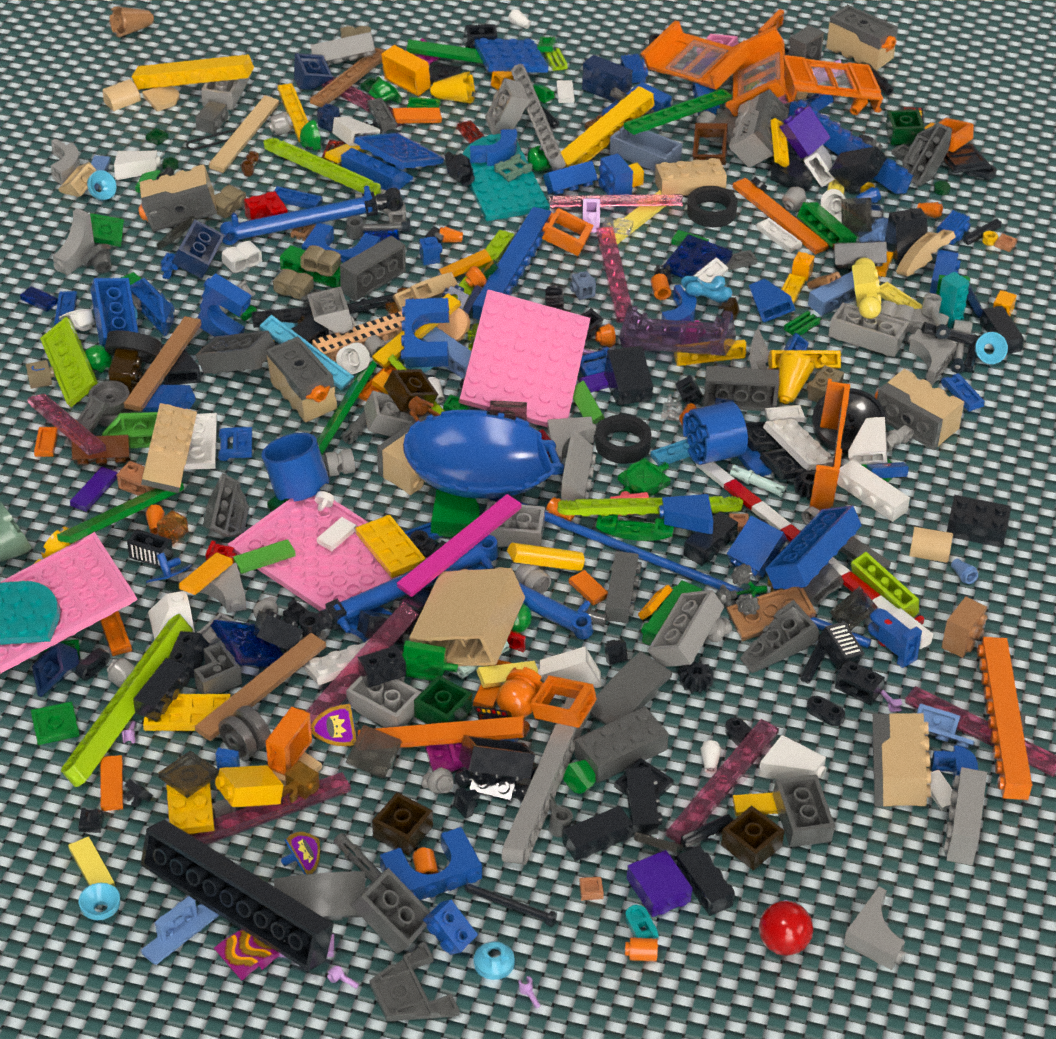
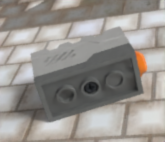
[729,89,789,168]

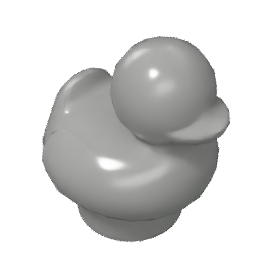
[696,111,716,123]
[253,596,278,619]
[707,617,732,642]
[422,768,453,794]

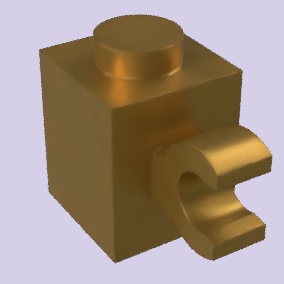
[282,760,319,803]

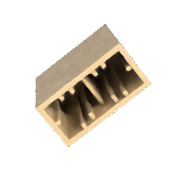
[409,567,525,666]

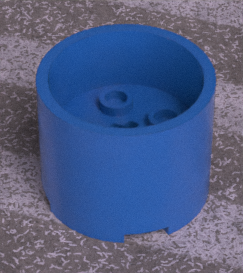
[683,401,748,465]
[261,433,329,502]

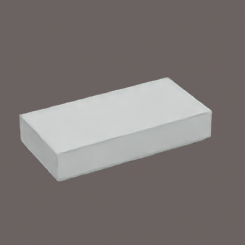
[556,80,574,103]
[764,405,805,422]
[317,517,357,551]
[927,770,954,811]

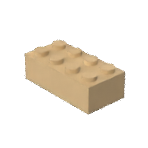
[655,158,727,197]

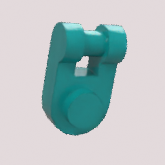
[625,905,659,939]

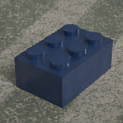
[582,55,633,102]
[171,219,225,279]

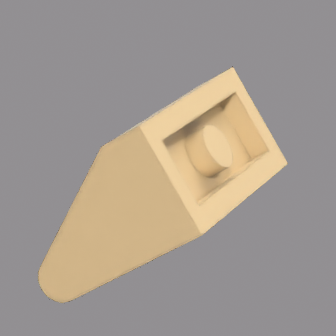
[58,162,97,197]

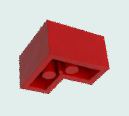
[244,191,288,220]

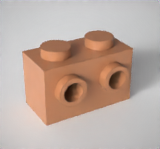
[117,461,154,496]

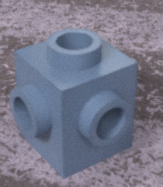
[570,271,596,300]

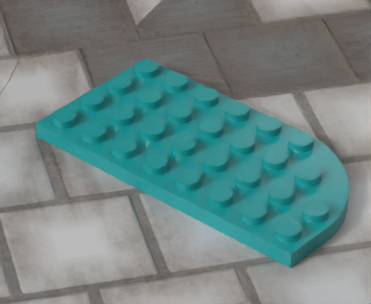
[463,134,550,221]
[0,581,60,645]

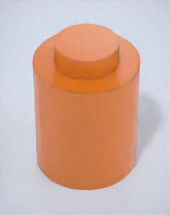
[650,274,671,300]
[413,847,439,874]
[625,937,658,962]

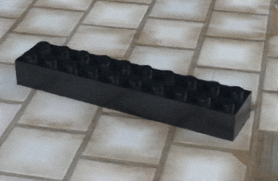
[140,819,334,971]

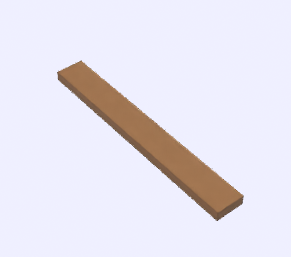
[310,48,385,107]
[124,316,201,412]
[195,633,326,741]

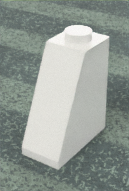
[332,117,380,146]
[804,145,835,187]
[114,151,161,180]
[848,417,887,465]
[538,647,601,688]
[759,735,827,779]

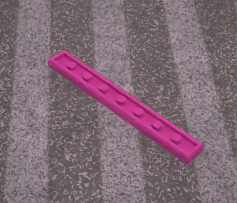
[397,494,522,597]

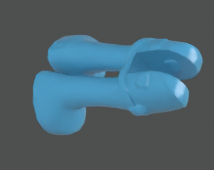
[681,276,732,303]

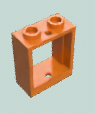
[938,118,974,152]
[542,208,594,256]
[531,675,597,728]
[266,706,312,775]

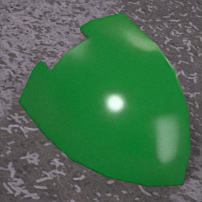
[533,84,555,104]
[300,120,321,150]
[562,760,596,794]

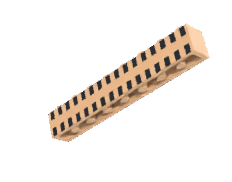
[312,311,438,362]

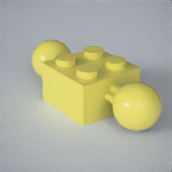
[852,258,882,319]

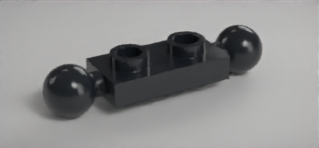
[454,770,529,802]

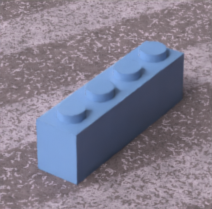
[808,271,856,316]
[420,327,472,379]

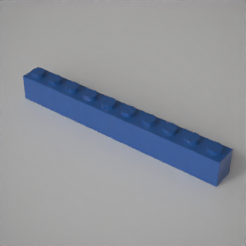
[788,100,913,194]
[473,207,552,320]

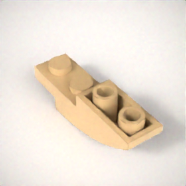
[896,229,956,276]
[393,272,458,311]

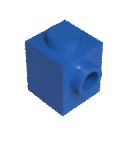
[419,237,442,265]

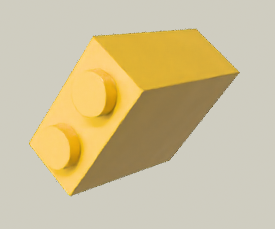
[215,765,284,807]

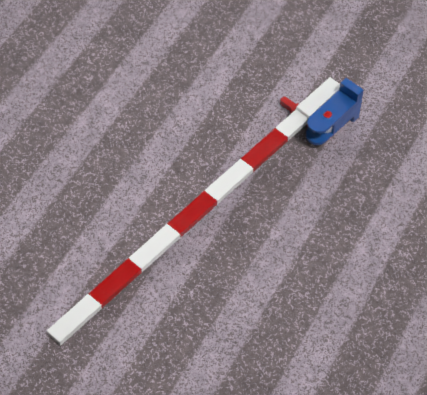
[696,462,933,668]

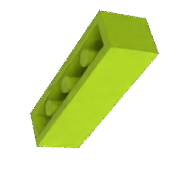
[851,552,919,617]

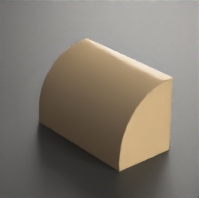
[102,79,141,111]
[909,527,953,563]

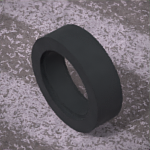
[687,186,738,228]
[105,330,162,363]
[595,414,651,464]

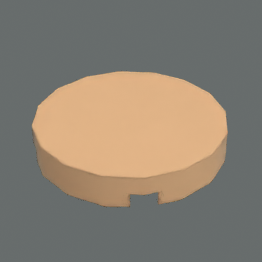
[438,308,470,342]

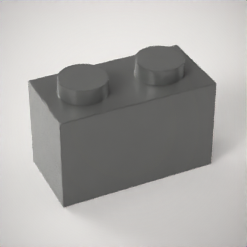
[195,100,229,134]

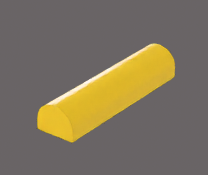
[674,339,746,366]
[768,350,841,369]
[507,543,585,571]

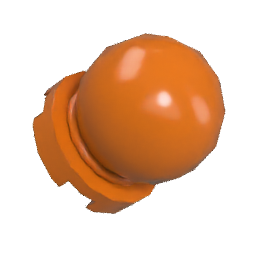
[497,667,542,718]

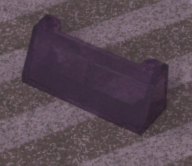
[619,305,736,356]

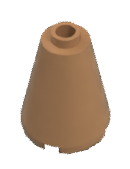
[109,6,154,37]

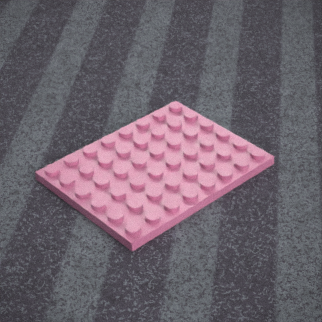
[459,290,590,427]
[228,495,404,611]
[0,532,137,674]

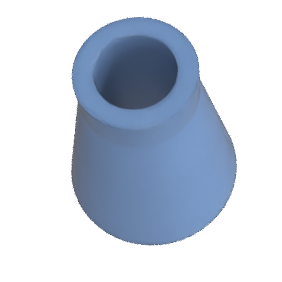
[951,558,978,584]

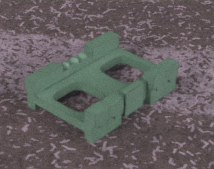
[495,154,533,182]

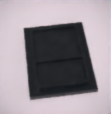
[943,144,991,173]

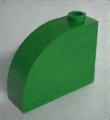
[431,489,480,537]

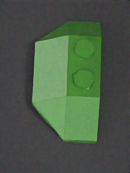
[102,412,158,448]

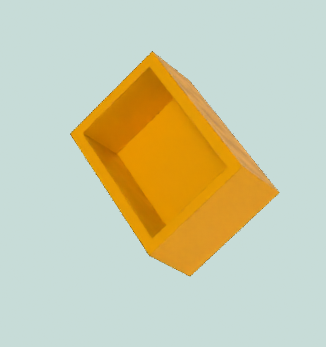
[381,45,431,97]

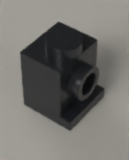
[675,375,704,405]

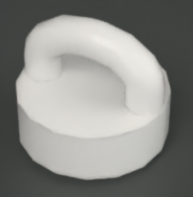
[314,491,335,511]

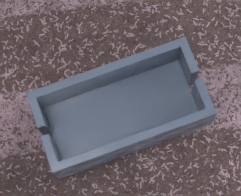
[610,126,682,171]

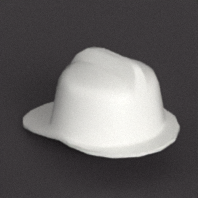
[821,189,850,224]
[59,308,94,331]
[336,342,370,374]

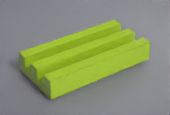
[544,48,568,71]

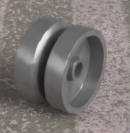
[88,381,132,426]
[218,705,271,760]

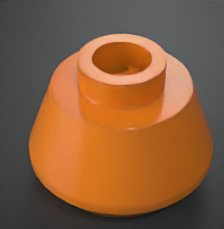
[465,266,487,288]
[595,323,616,348]

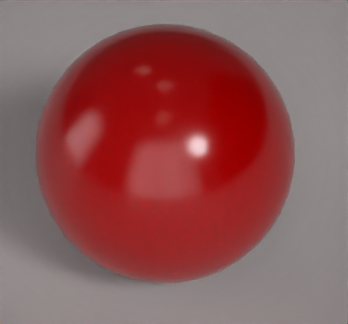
[759,901,813,956]

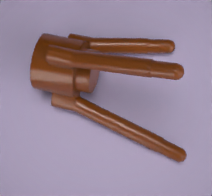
[408,396,441,422]

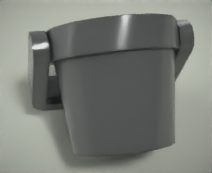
[81,244,112,273]

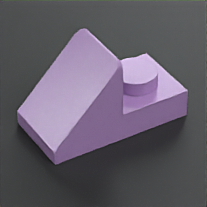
[583,198,600,233]

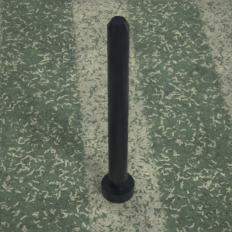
[464,884,557,927]

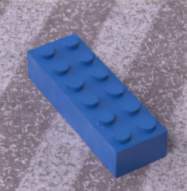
[765,505,862,590]

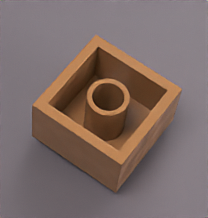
[941,596,988,658]

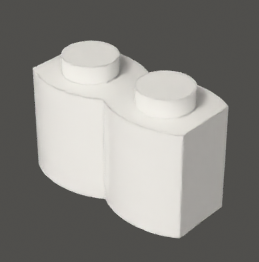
[222,241,262,273]

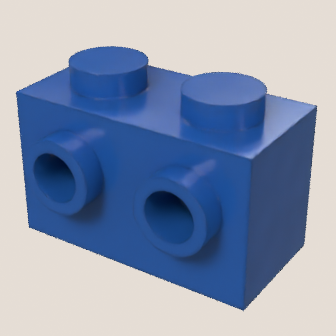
[423,899,478,955]

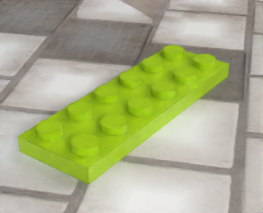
[40,316,98,407]

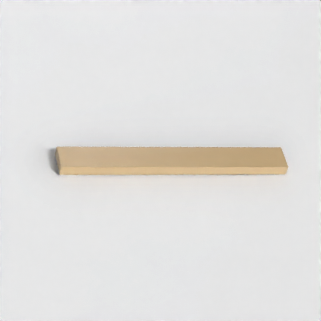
[209,95,279,173]

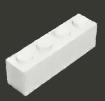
[837,459,910,522]

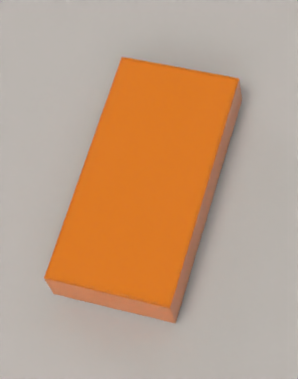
[34,427,58,457]
[569,570,608,606]

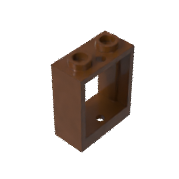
[693,123,729,165]

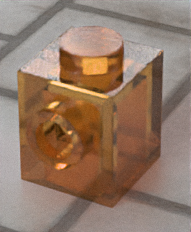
[157,510,188,545]

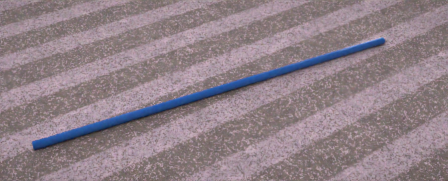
[487,497,872,649]

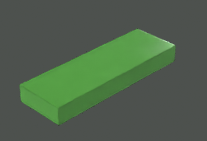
[573,380,605,424]
[233,539,296,574]

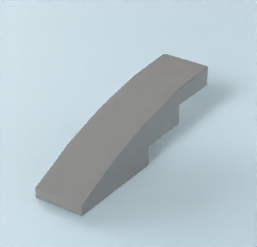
[750,329,769,369]

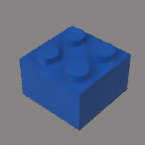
[598,154,633,203]

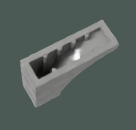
[53,208,94,275]
[908,329,957,386]
[547,417,596,463]
[178,563,246,613]
[844,887,906,970]

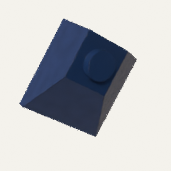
[294,53,333,90]
[32,642,80,697]

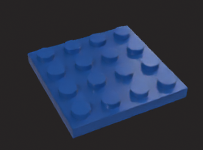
[474,38,549,73]
[354,133,444,170]

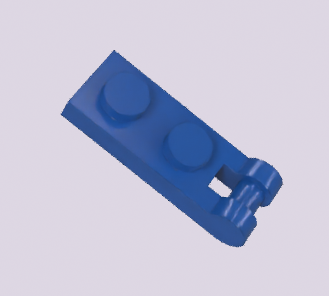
[941,373,985,412]

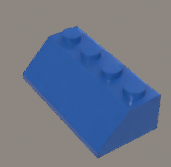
[341,148,413,190]
[90,278,138,347]

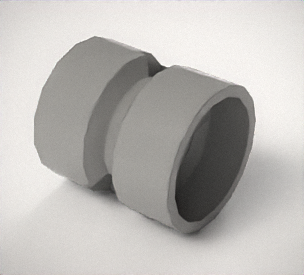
[324,449,355,477]
[515,563,551,594]

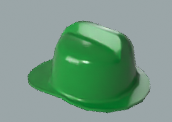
[369,76,402,103]

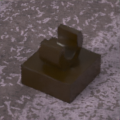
[718,297,740,322]

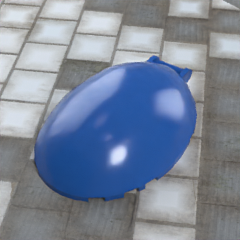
[403,410,565,499]

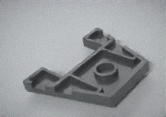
[369,942,460,1021]

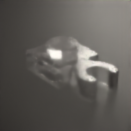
[602,217,634,235]
[661,394,682,421]

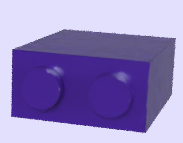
[780,106,831,159]
[626,850,692,917]

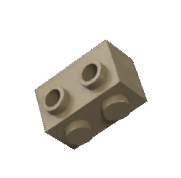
[807,365,844,402]

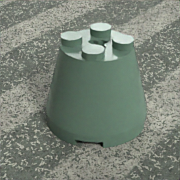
[0,501,32,562]

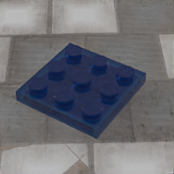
[663,234,733,278]
[210,620,284,667]

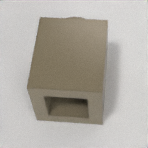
[26,360,54,389]

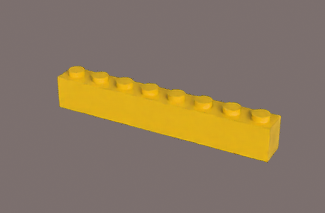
[131,54,254,89]
[561,86,654,168]

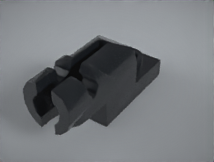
[444,151,475,186]

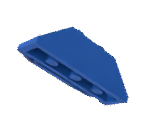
[130,278,175,336]

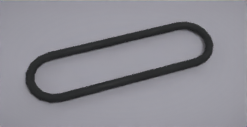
[186,130,235,150]

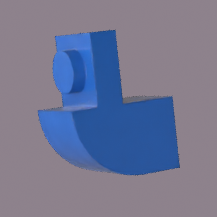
[931,745,978,779]

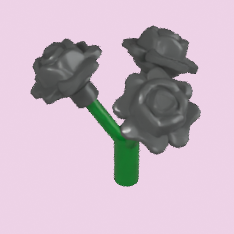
[716,564,768,616]

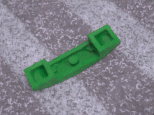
[596,514,674,541]

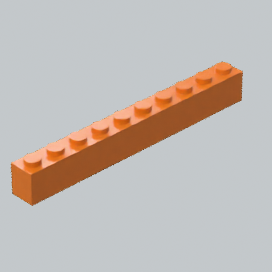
[977,637,1032,800]

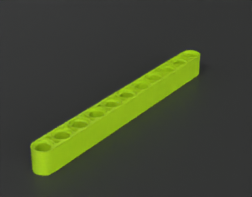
[61,614,193,787]

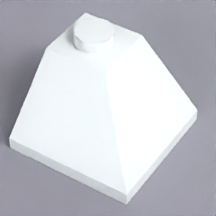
[148,591,195,640]

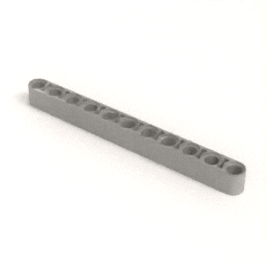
[511,64,566,171]
[502,697,593,865]

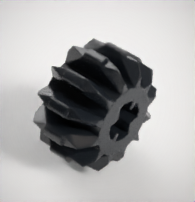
[545,285,564,310]
[793,469,815,500]
[679,660,714,694]

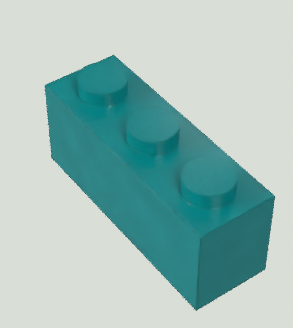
[939,272,970,329]

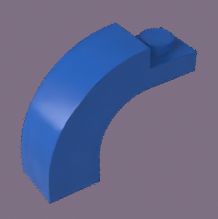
[470,129,517,166]
[661,284,696,336]

